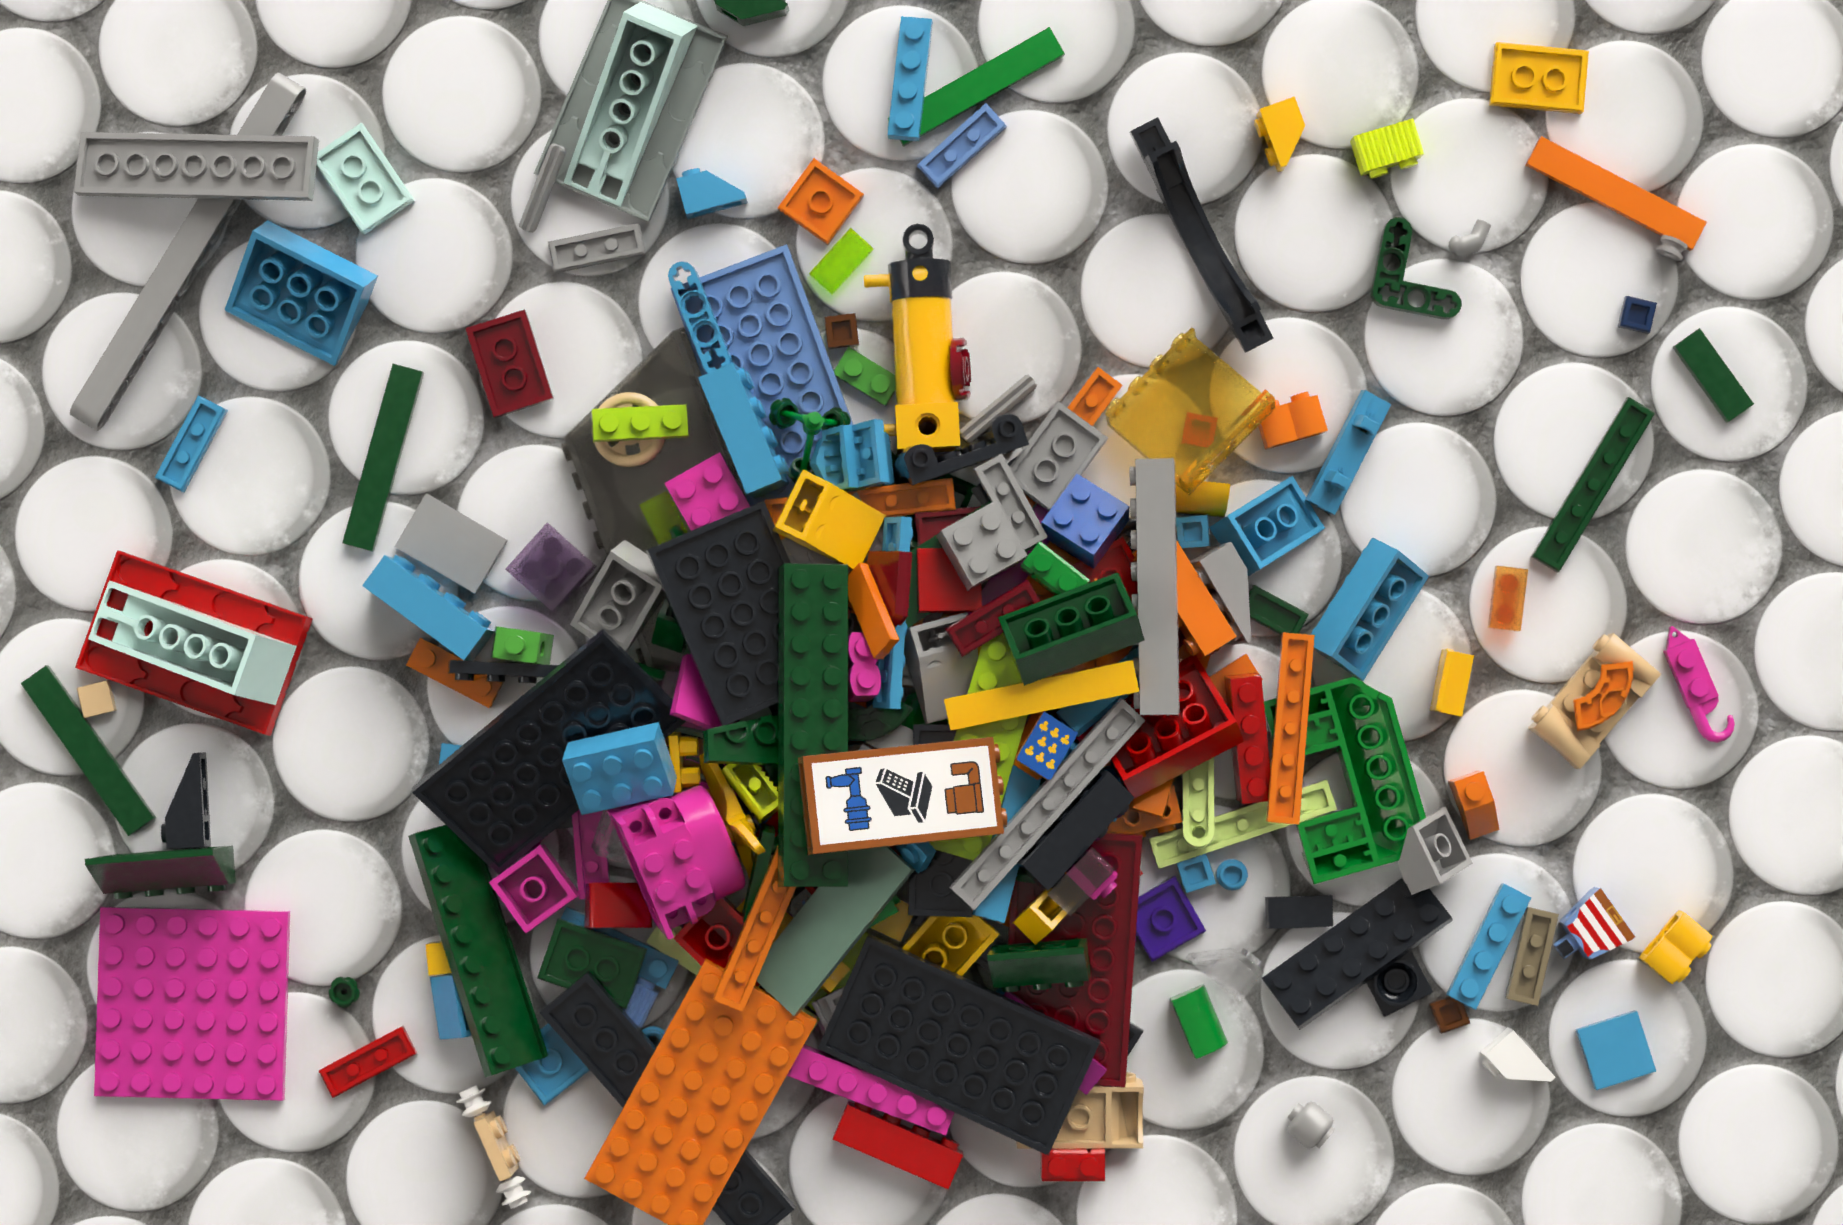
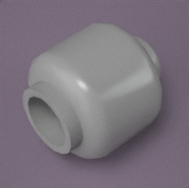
[1287,1102,1335,1149]

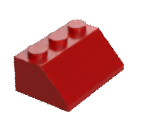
[673,897,772,987]

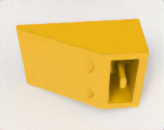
[772,470,886,570]

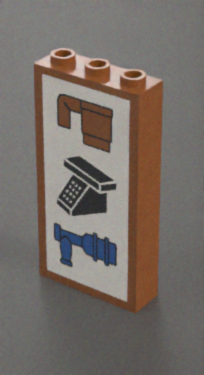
[798,737,1007,855]

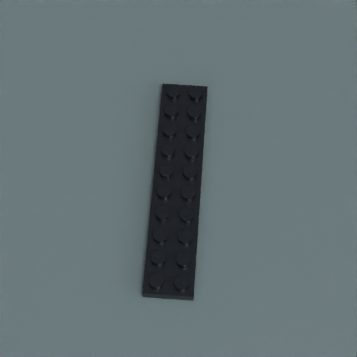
[540,971,795,1225]

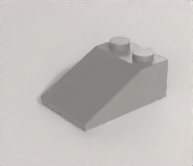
[570,540,665,652]

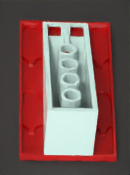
[75,550,313,736]

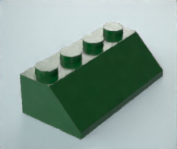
[998,572,1145,686]

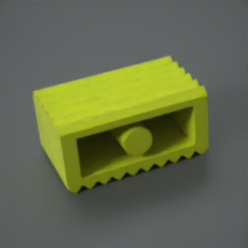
[1350,118,1424,179]
[722,764,778,824]

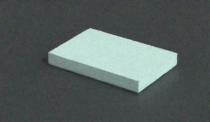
[316,123,415,235]

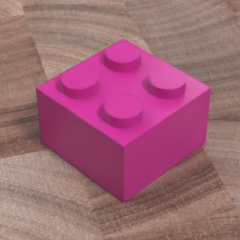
[665,452,750,531]
[489,844,579,934]

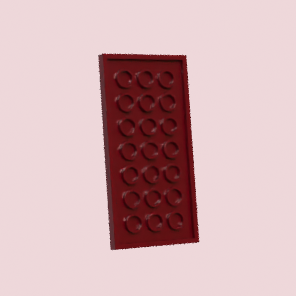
[1008,832,1143,1087]

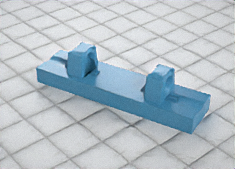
[1305,390,1392,515]

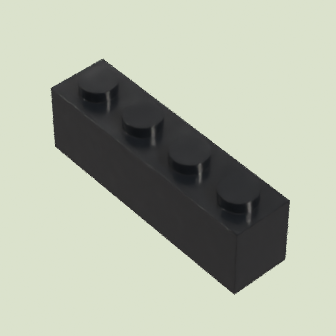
[1017,769,1134,891]

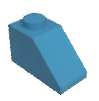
[676,168,748,219]

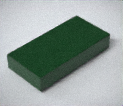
[1249,585,1309,635]

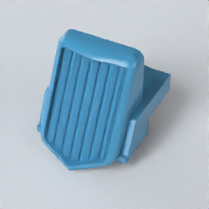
[810,419,894,492]

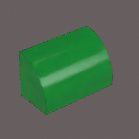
[1170,984,1228,1059]

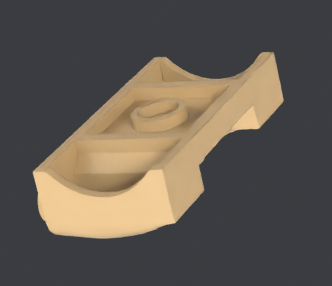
[1528,633,1661,769]
[1016,1072,1144,1149]

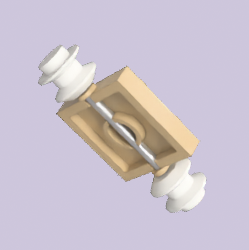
[456,1085,531,1209]

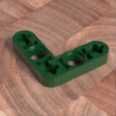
[1371,217,1462,319]

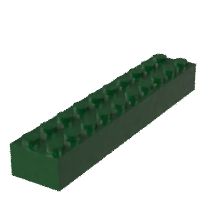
[778,563,848,887]

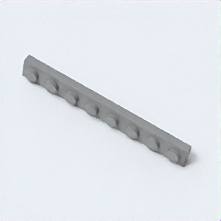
[949,699,1145,910]

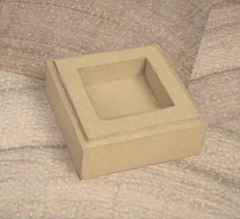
[77,680,117,718]

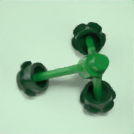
[769,398,851,483]

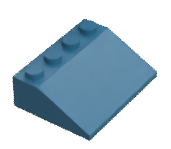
[225,220,378,366]

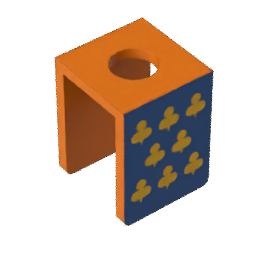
[1013,711,1078,780]

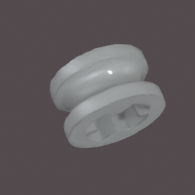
[1655,235,1688,261]

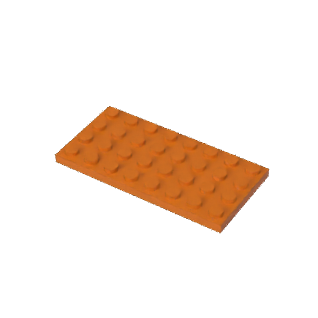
[584,959,817,1225]

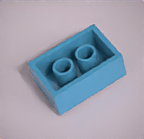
[562,722,677,815]

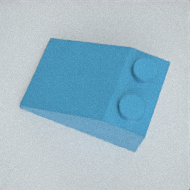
[1209,476,1325,576]

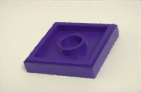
[1136,876,1206,962]

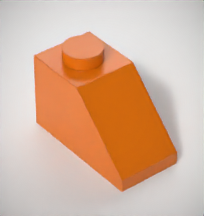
[1448,771,1500,840]

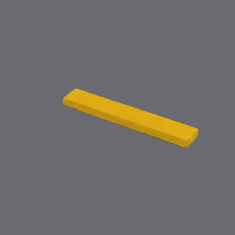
[944,660,1139,731]

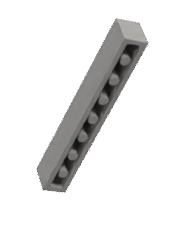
[1129,458,1180,715]

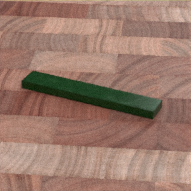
[342,363,424,552]
[1531,397,1655,573]
[21,665,156,836]

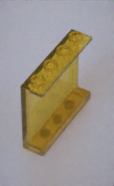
[1105,327,1275,496]

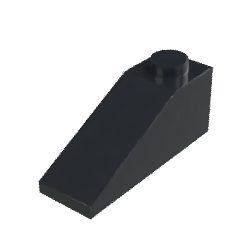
[161,752,211,849]

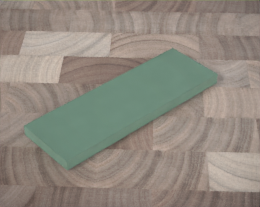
[757,846,915,1016]

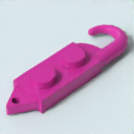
[1663,626,1735,743]

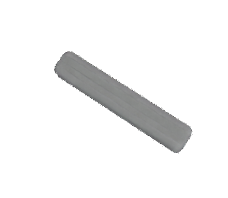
[519,143,567,233]
[960,375,1037,444]

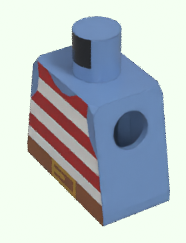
[1553,887,1635,960]

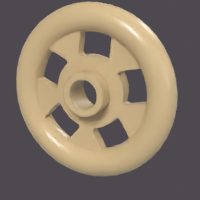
[592,392,665,467]

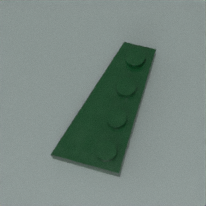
[703,714,778,766]

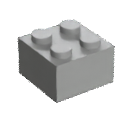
[936,500,1028,591]

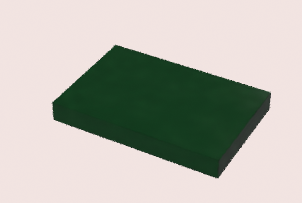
[537,918,648,1009]

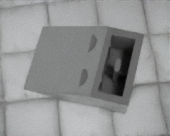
[1190,542,1251,645]
[904,612,978,724]

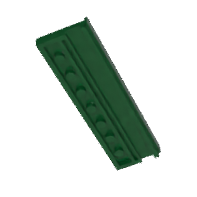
[408,825,548,1078]

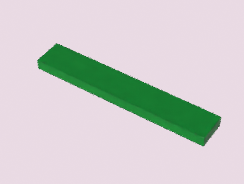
[888,27,1065,147]

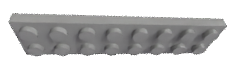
[74,132,319,201]

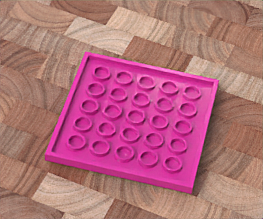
[94,907,290,1101]

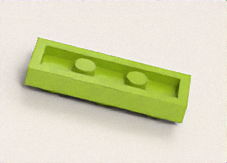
[591,404,689,442]

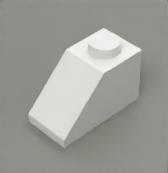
[1480,1027,1556,1082]

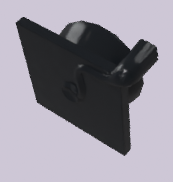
[1366,951,1433,1017]

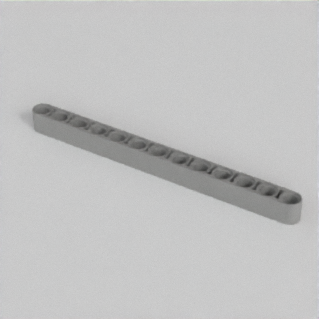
[69,72,306,431]

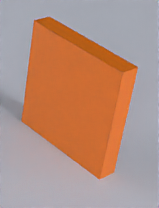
[778,158,864,245]

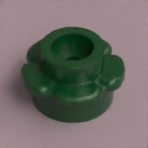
[329,977,360,1008]

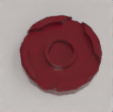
[950,338,971,401]

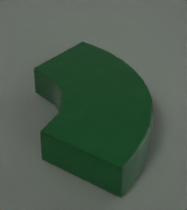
[848,702,914,741]

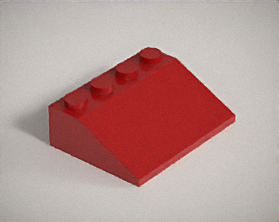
[1109,655,1244,799]

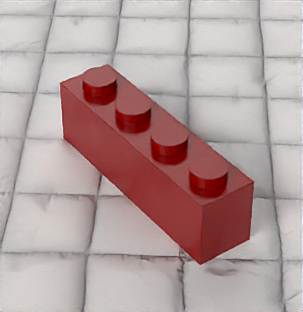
[1224,673,1270,804]
[832,1101,963,1190]

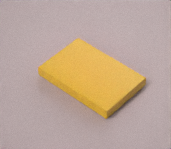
[1489,42,1589,114]

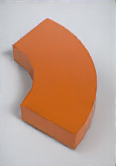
[1573,661,1634,731]

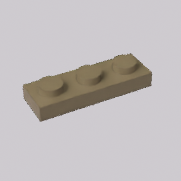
[1505,907,1559,1006]

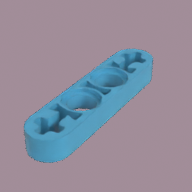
[668,261,732,373]

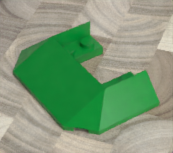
[1264,677,1426,884]

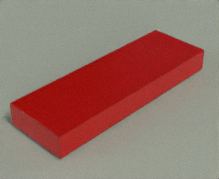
[318,1026,417,1098]

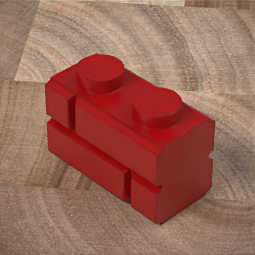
[1040,1148,1105,1181]

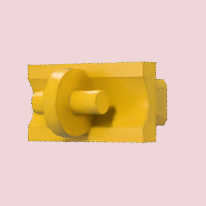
[669,732,701,792]

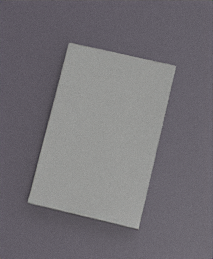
[1010,401,1108,512]
[394,493,508,594]

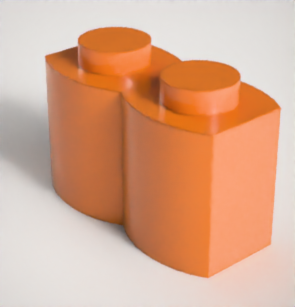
[1255,392,1328,450]

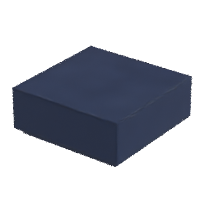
[1618,296,1657,334]

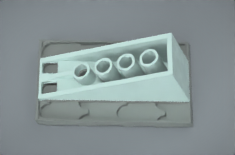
[534,0,728,221]

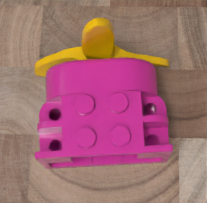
[607,753,766,940]

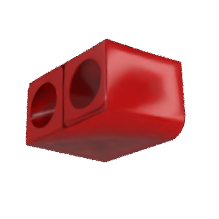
[584,882,652,928]

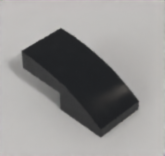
[1265,895,1333,929]

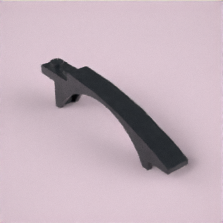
[1129,117,1274,353]

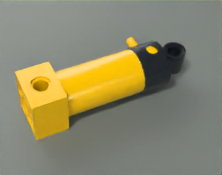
[864,223,960,454]

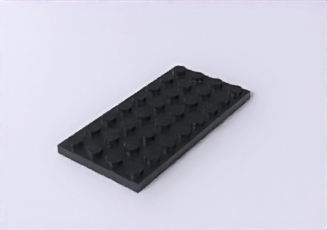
[412,629,686,875]
[818,934,1101,1155]

